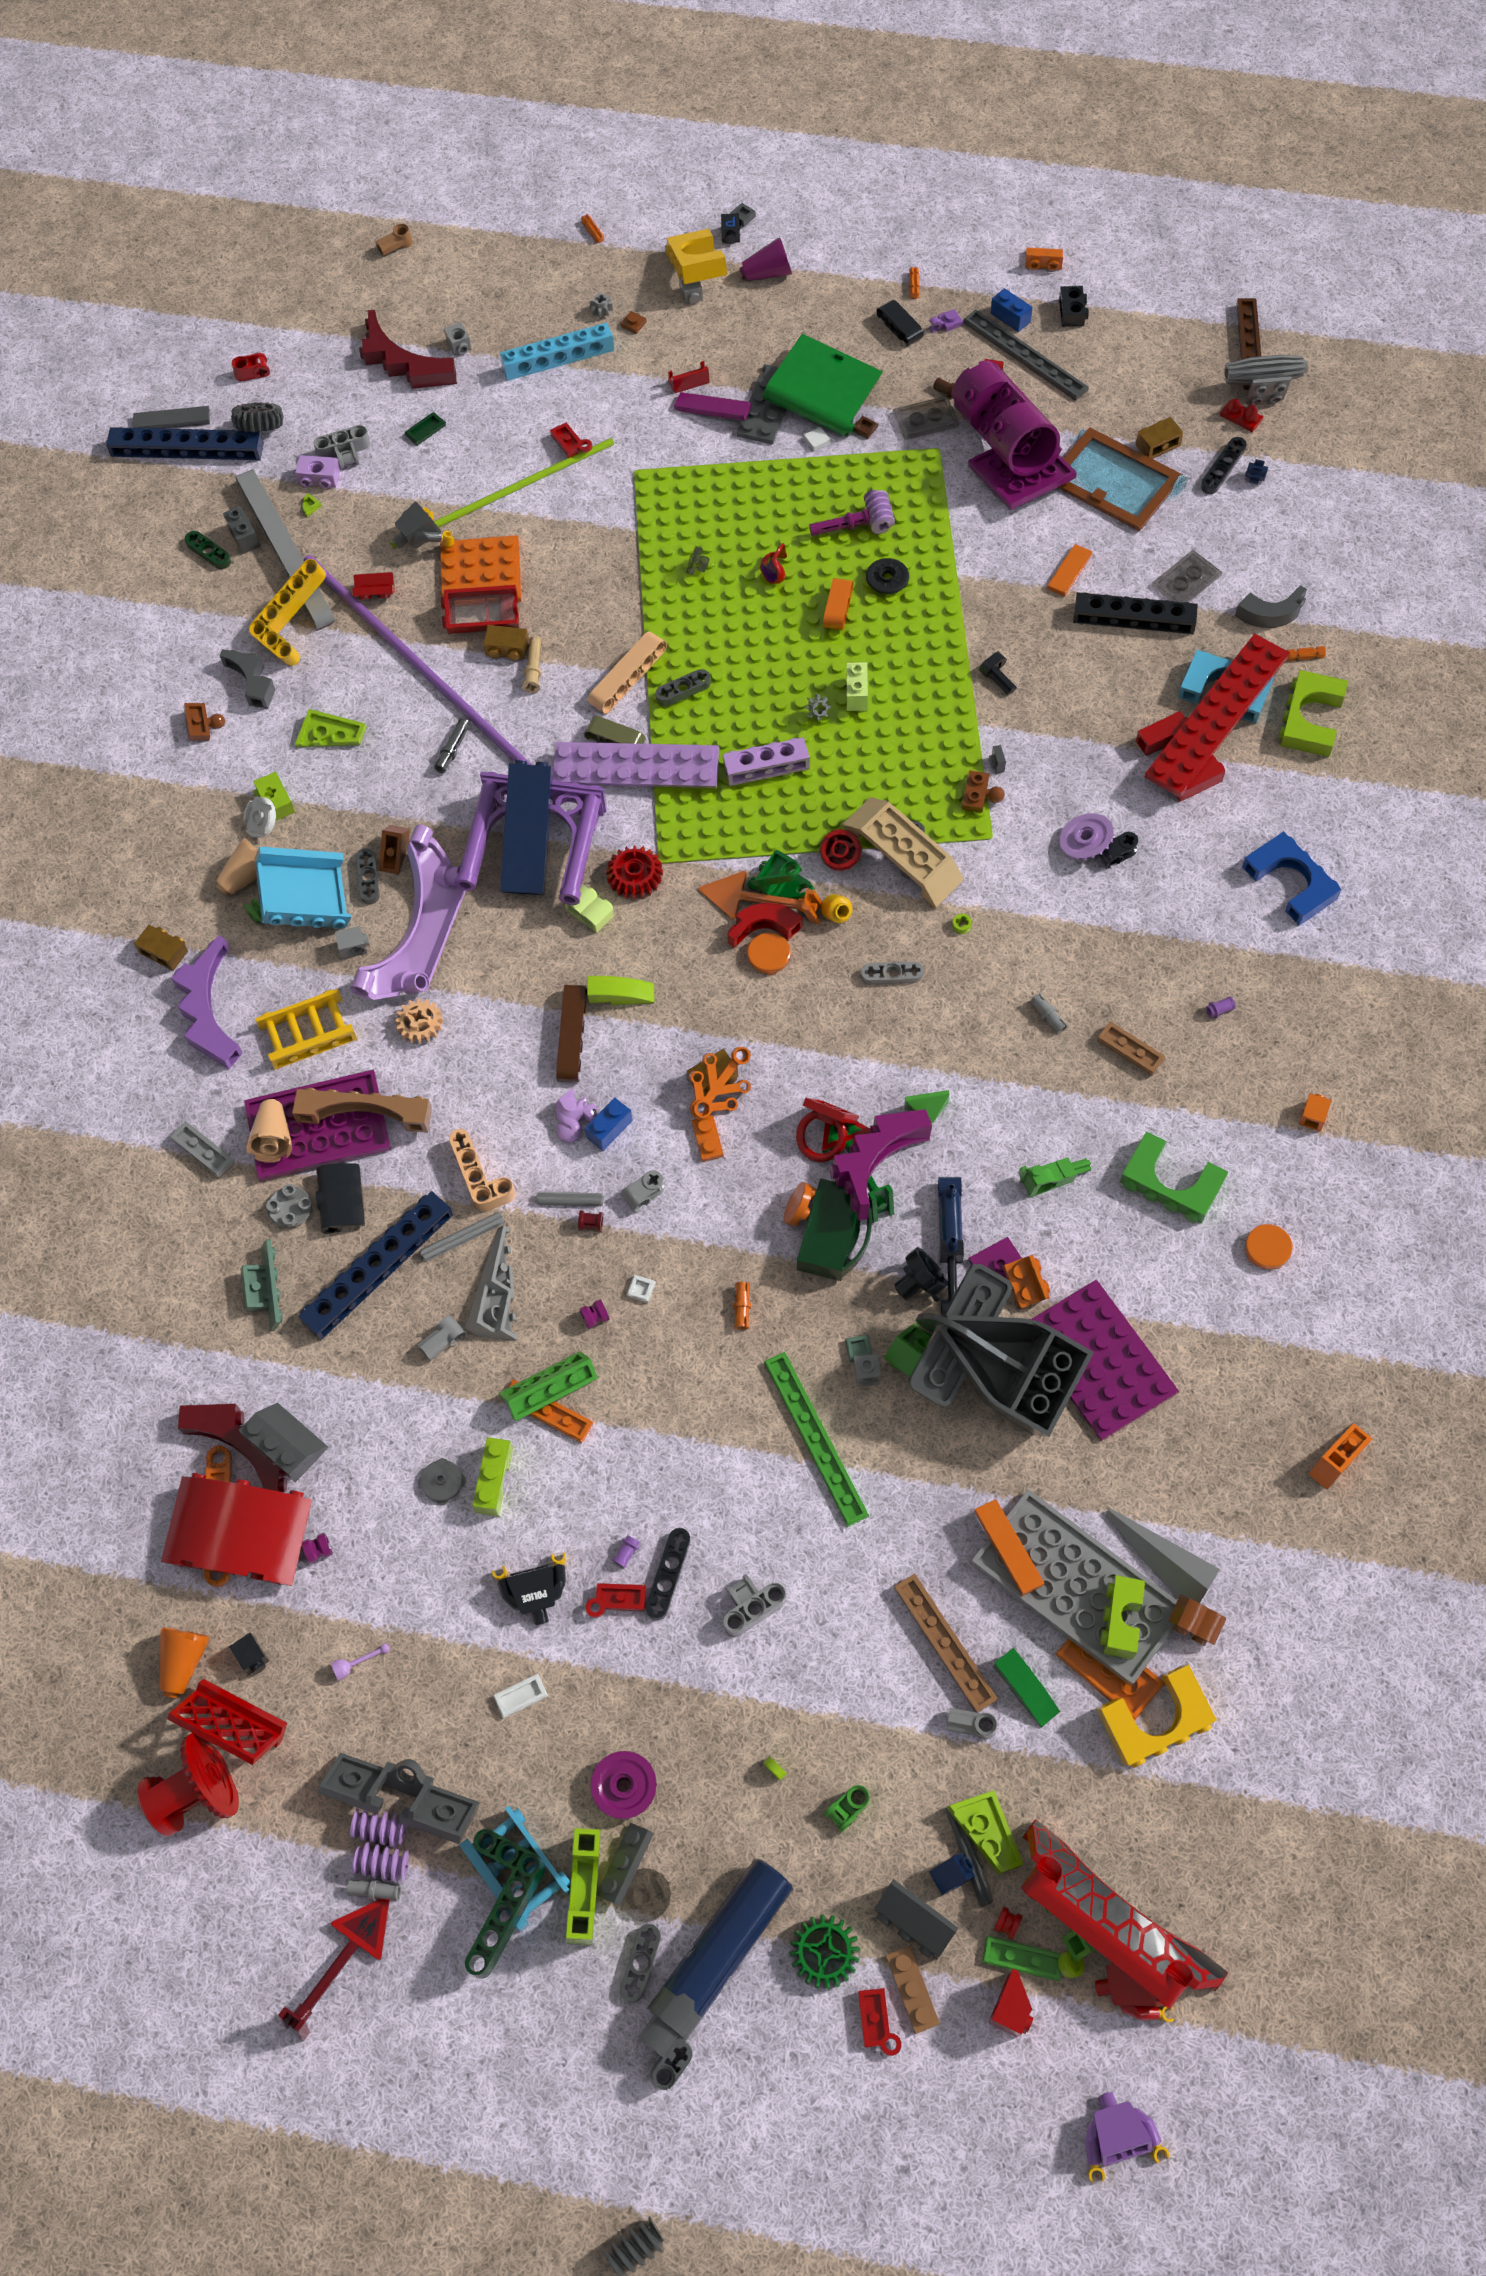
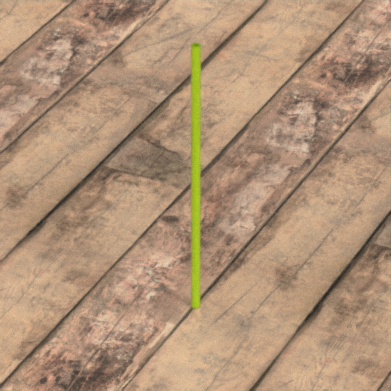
[390,438,614,549]

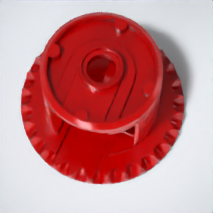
[137,1733,239,1837]

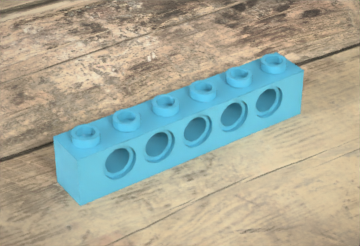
[500,323,614,381]

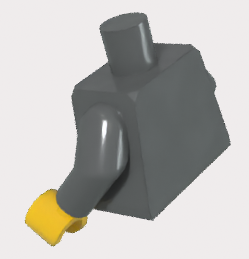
[392,501,454,549]

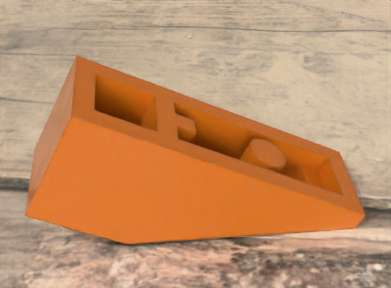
[1308,1423,1373,1490]

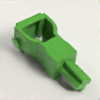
[1018,1157,1091,1197]

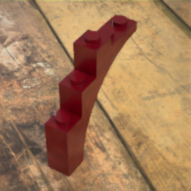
[359,310,457,389]
[178,1404,287,1492]

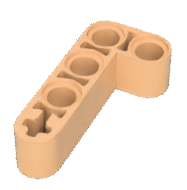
[449,1129,515,1212]

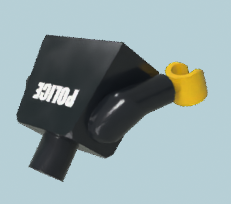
[492,1552,566,1625]

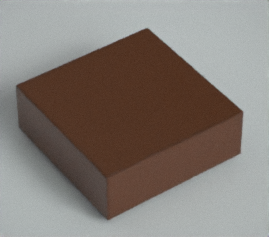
[853,415,878,439]

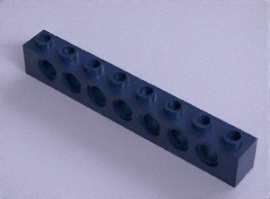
[106,427,264,461]
[298,1191,453,1341]

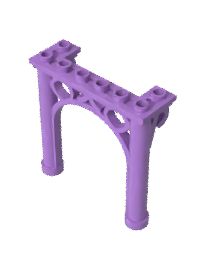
[454,771,607,905]

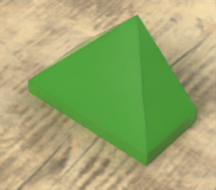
[904,1090,950,1123]

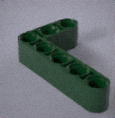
[465,1829,545,1979]

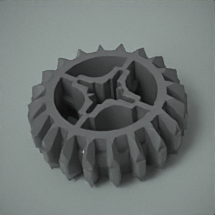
[231,402,284,432]

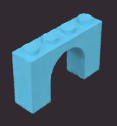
[1178,650,1275,723]

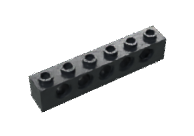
[1073,592,1198,635]

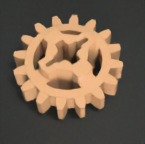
[395,998,444,1044]

